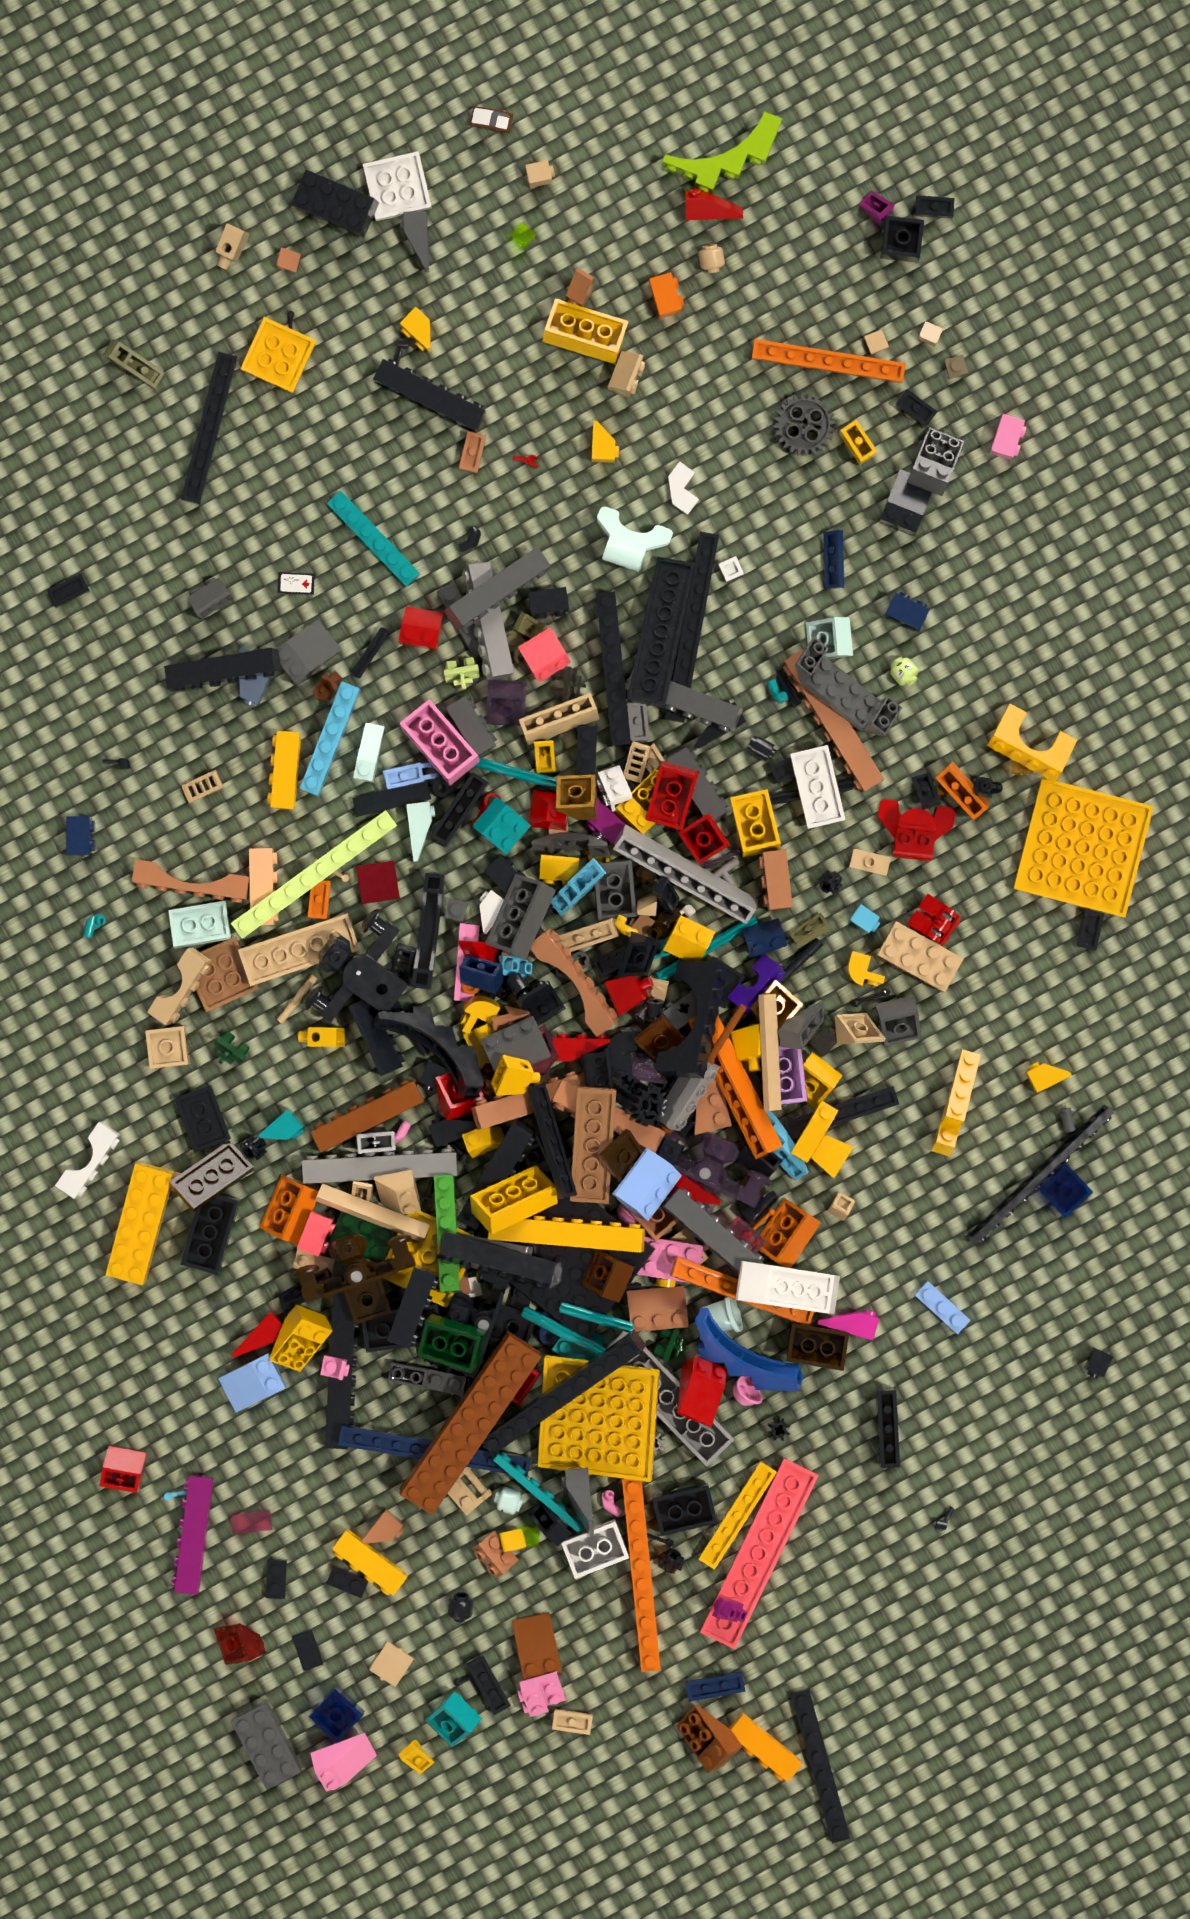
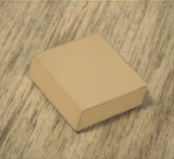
[864,329,889,355]

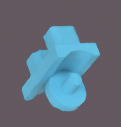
[499,955,532,979]

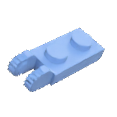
[383,762,439,790]

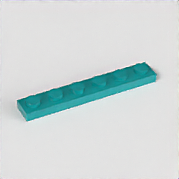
[327,491,420,587]
[492,1452,585,1534]

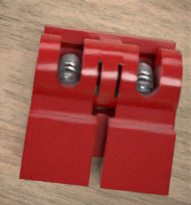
[907,893,962,946]

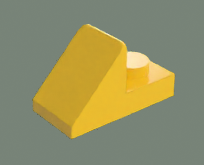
[398,1740,435,1775]

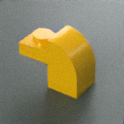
[847,951,885,987]
[460,996,500,1034]

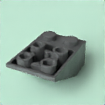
[907,427,964,496]

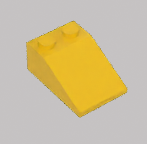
[730,789,781,858]

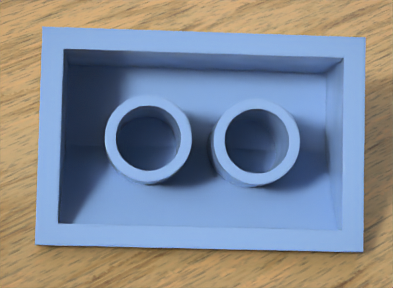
[613,1148,682,1221]

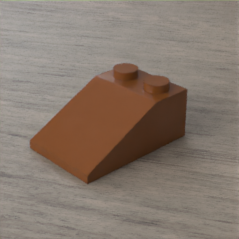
[512,1612,562,1681]

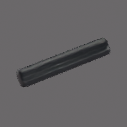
[352,627,389,678]

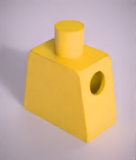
[731,1024,762,1071]
[298,1027,345,1047]
[491,1055,540,1096]
[811,1135,854,1178]

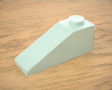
[353,723,385,783]
[406,802,435,862]

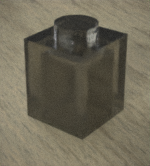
[809,1026,837,1056]

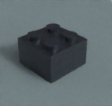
[880,216,924,263]

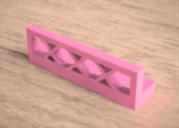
[454,923,480,1001]

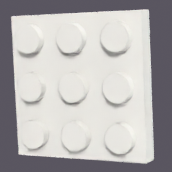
[363,151,432,221]

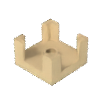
[145,1026,191,1069]

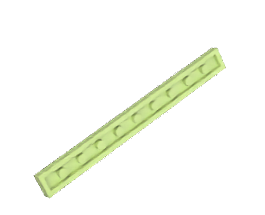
[231,810,397,939]

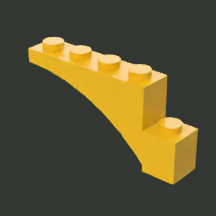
[931,1049,981,1157]

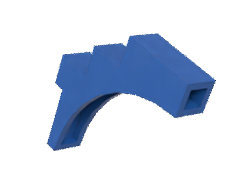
[695,1308,804,1391]

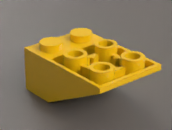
[613,769,659,835]
[269,1305,333,1372]

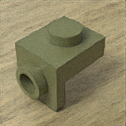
[513,612,547,639]

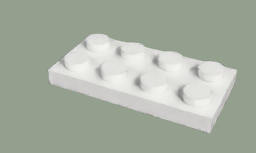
[790,745,845,829]

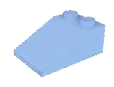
[218,1352,287,1412]

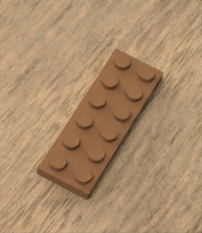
[570,1087,616,1204]

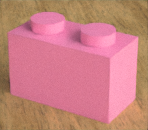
[990,414,1026,460]

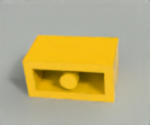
[839,419,878,465]

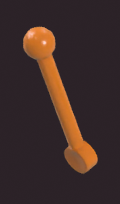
[744,1208,775,1239]

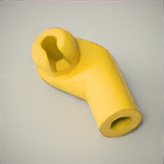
[614,915,639,937]

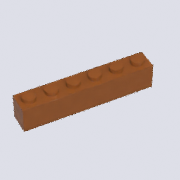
[310,1079,425,1153]

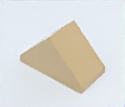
[351,1181,374,1202]

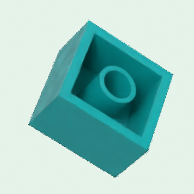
[472,797,531,855]

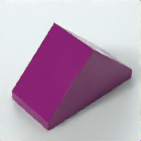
[859,191,895,225]

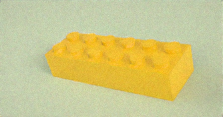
[106,1162,175,1285]

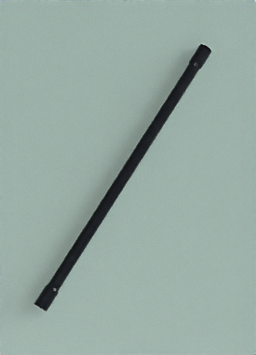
[644,938,823,1117]

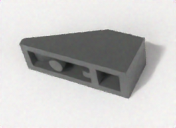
[400,211,430,272]
[778,1002,826,1049]

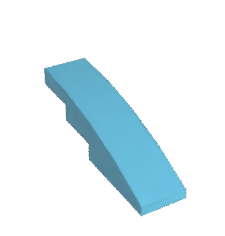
[551,858,606,916]
[763,1106,809,1181]

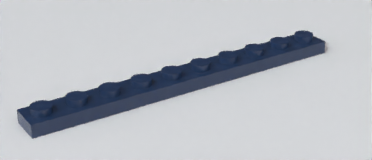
[338,1425,531,1477]

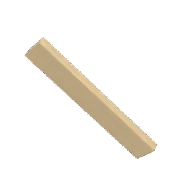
[758,994,782,1111]
[315,1183,430,1242]

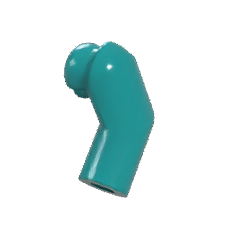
[767,679,788,704]
[83,914,106,938]

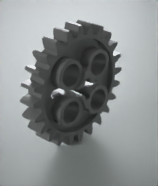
[773,393,836,456]

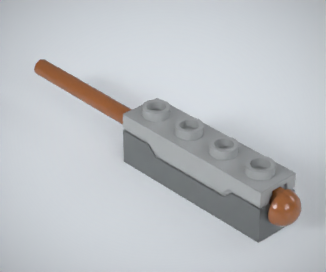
[659,1004,747,1134]

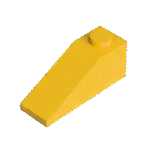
[790,1101,839,1163]

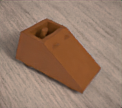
[676,1705,743,1774]

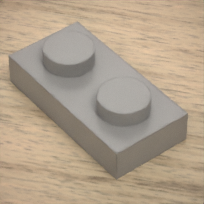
[627,702,650,742]

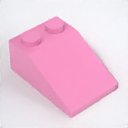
[311,1733,377,1792]

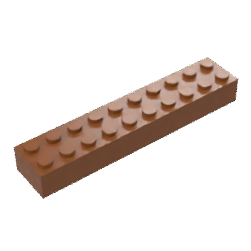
[400,1331,541,1515]

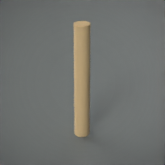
[277,974,318,1024]

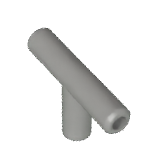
[712,858,739,886]

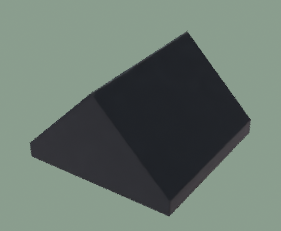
[617,931,659,977]

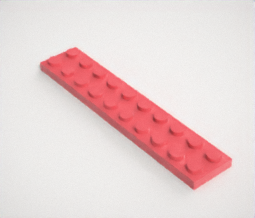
[700,1458,819,1649]

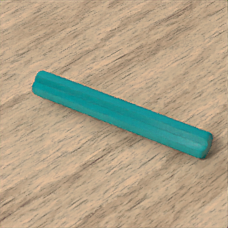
[559,1302,634,1333]

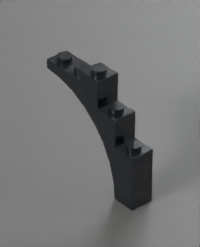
[372,1005,484,1096]

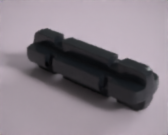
[776,671,801,708]

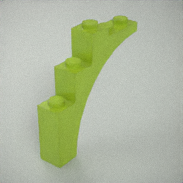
[662,111,782,194]

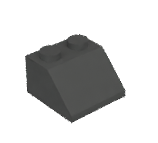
[187,577,233,620]
[876,996,922,1046]

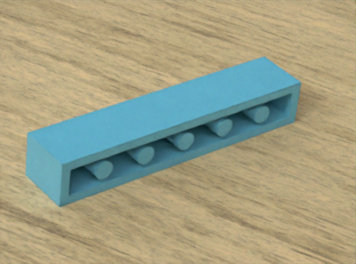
[300,682,361,797]

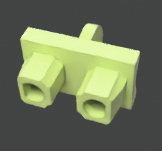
[444,657,480,690]

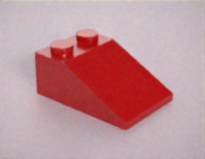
[645,761,700,830]
[677,1355,727,1427]

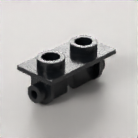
[974,776,1003,798]

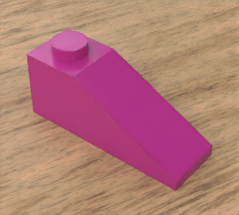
[816,1309,880,1340]

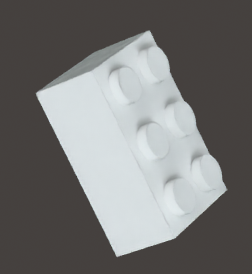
[561,1519,629,1579]

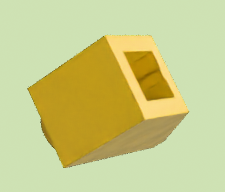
[400,307,431,353]

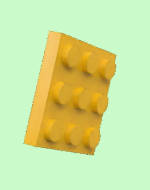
[240,317,317,393]

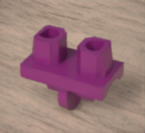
[712,1597,748,1622]

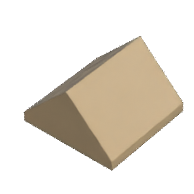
[835,1013,885,1045]

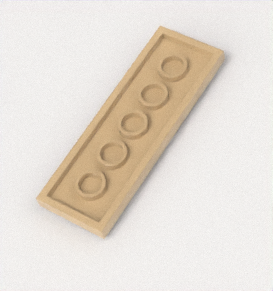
[238,913,360,986]

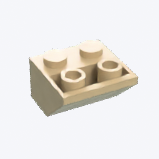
[608,351,645,398]

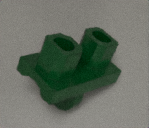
[214,1031,250,1065]
[653,1328,688,1362]

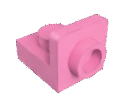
[320,1355,350,1380]

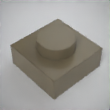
[944,355,968,379]

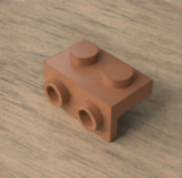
[472,1531,518,1578]

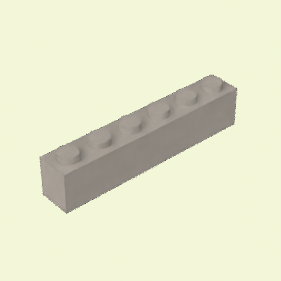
[462,562,514,681]

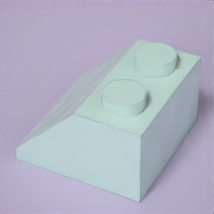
[806,617,853,659]

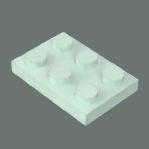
[168,901,231,949]

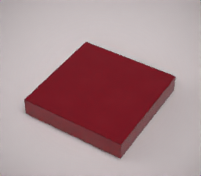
[356,861,400,905]

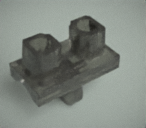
[554,666,586,702]

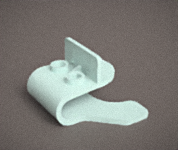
[597,507,673,572]

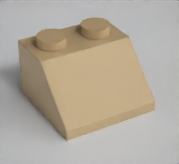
[374,1170,421,1215]

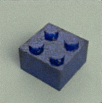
[1037,1164,1093,1219]
[309,1685,365,1743]

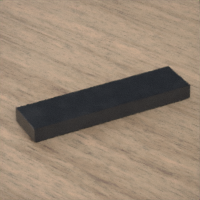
[352,781,432,817]

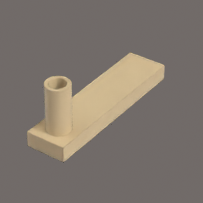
[559,918,619,952]

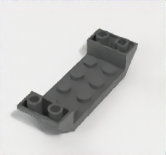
[795,637,902,736]

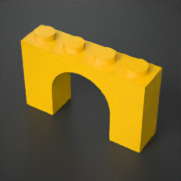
[987,704,1077,782]

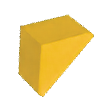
[534,740,556,773]

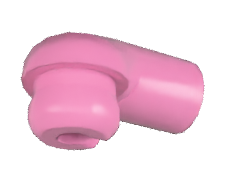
[394,1121,411,1145]
[602,1490,623,1517]

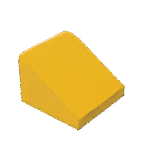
[499,1529,526,1553]

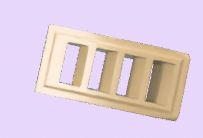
[624,741,652,783]
[182,770,224,803]

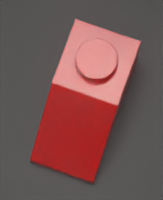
[459,940,498,963]

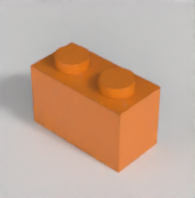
[649,272,684,319]

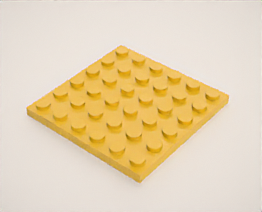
[1013,777,1154,918]
[538,1355,660,1482]

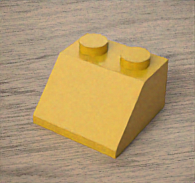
[539,855,580,885]
[663,915,715,961]
[803,1052,843,1109]

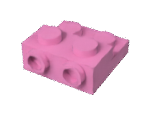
[518,1671,566,1717]

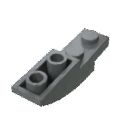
[388,1362,468,1396]

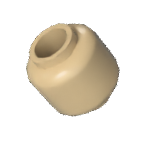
[698,244,725,273]

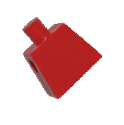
[604,976,654,1016]

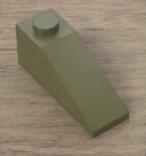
[102,339,165,389]

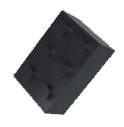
[652,1483,717,1536]

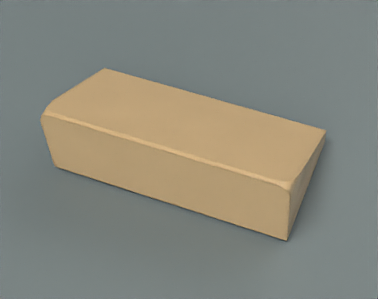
[637,891,657,916]

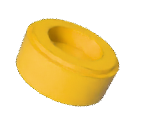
[656,1278,676,1287]

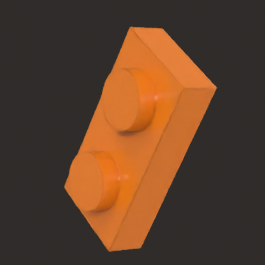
[308,880,331,919]

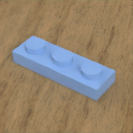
[915,1281,970,1334]

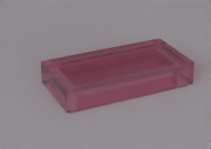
[231,1510,272,1534]

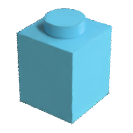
[849,904,880,933]

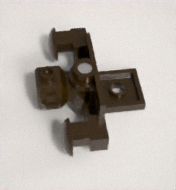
[292,1232,416,1325]

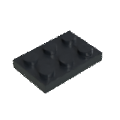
[175,1085,231,1152]

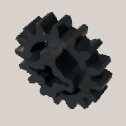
[629,1084,667,1127]

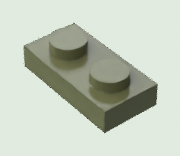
[789,913,831,948]

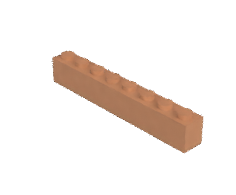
[783,649,884,793]

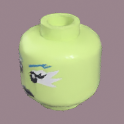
[890,657,919,686]

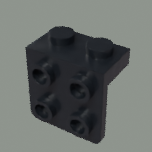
[516,981,566,1026]

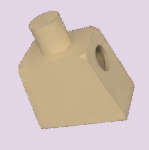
[216,223,250,270]

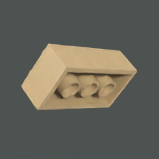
[876,921,964,992]

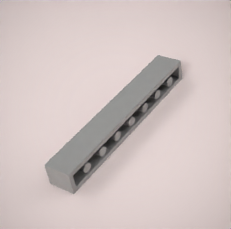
[613,824,758,924]
[302,1148,458,1184]

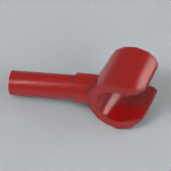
[513,454,541,469]

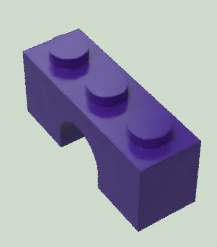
[727,954,786,1017]

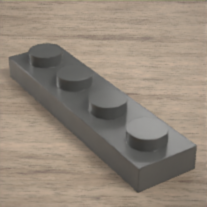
[437,582,480,659]

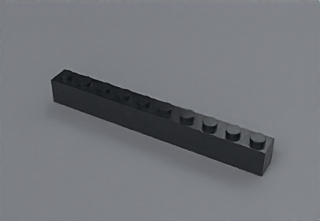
[325,1260,359,1449]
[482,1329,646,1456]

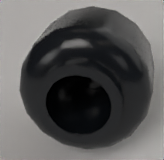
[448,1592,473,1622]

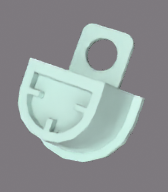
[702,1297,743,1332]

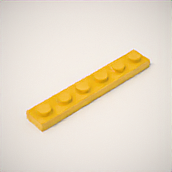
[698,1461,777,1570]

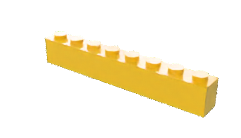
[488,1216,645,1253]

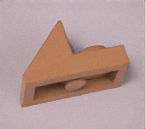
[491,1006,530,1034]

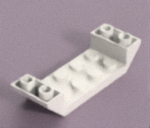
[735,1261,840,1314]

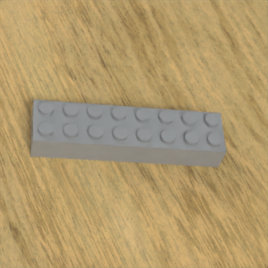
[605,1331,734,1467]

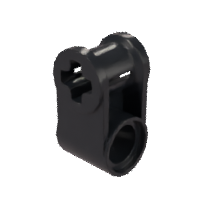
[505,973,533,1000]

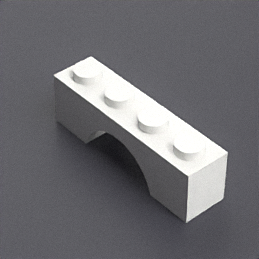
[55,1122,120,1199]

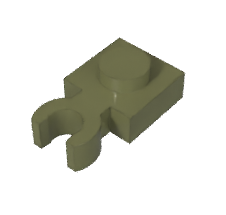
[506,629,525,664]

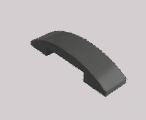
[532,833,610,857]

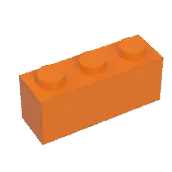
[935,761,991,820]

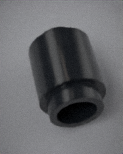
[747,736,776,762]

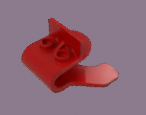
[878,799,955,862]

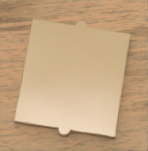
[369,1641,414,1687]

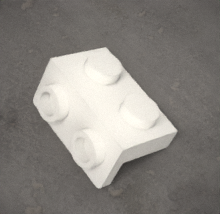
[596,765,633,812]

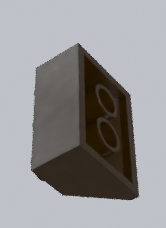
[786,1323,849,1371]

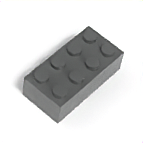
[231,1699,303,1790]

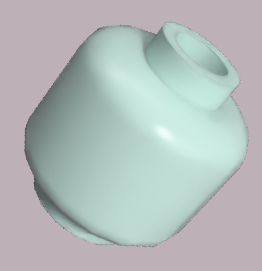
[494,1487,524,1515]

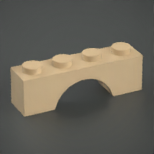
[147,948,211,1025]

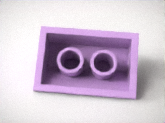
[779,1046,807,1105]

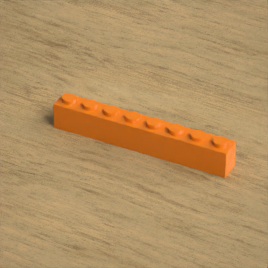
[688,1016,782,1159]

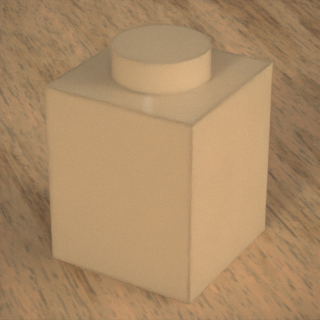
[525,160,555,188]

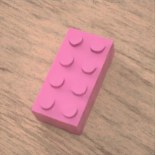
[400,699,480,785]
[637,1235,704,1283]

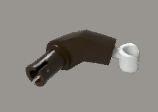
[648,905,696,940]

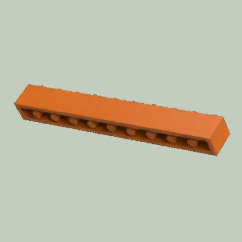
[622,1478,661,1672]

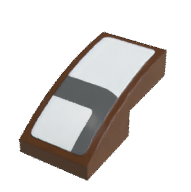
[469,106,513,133]

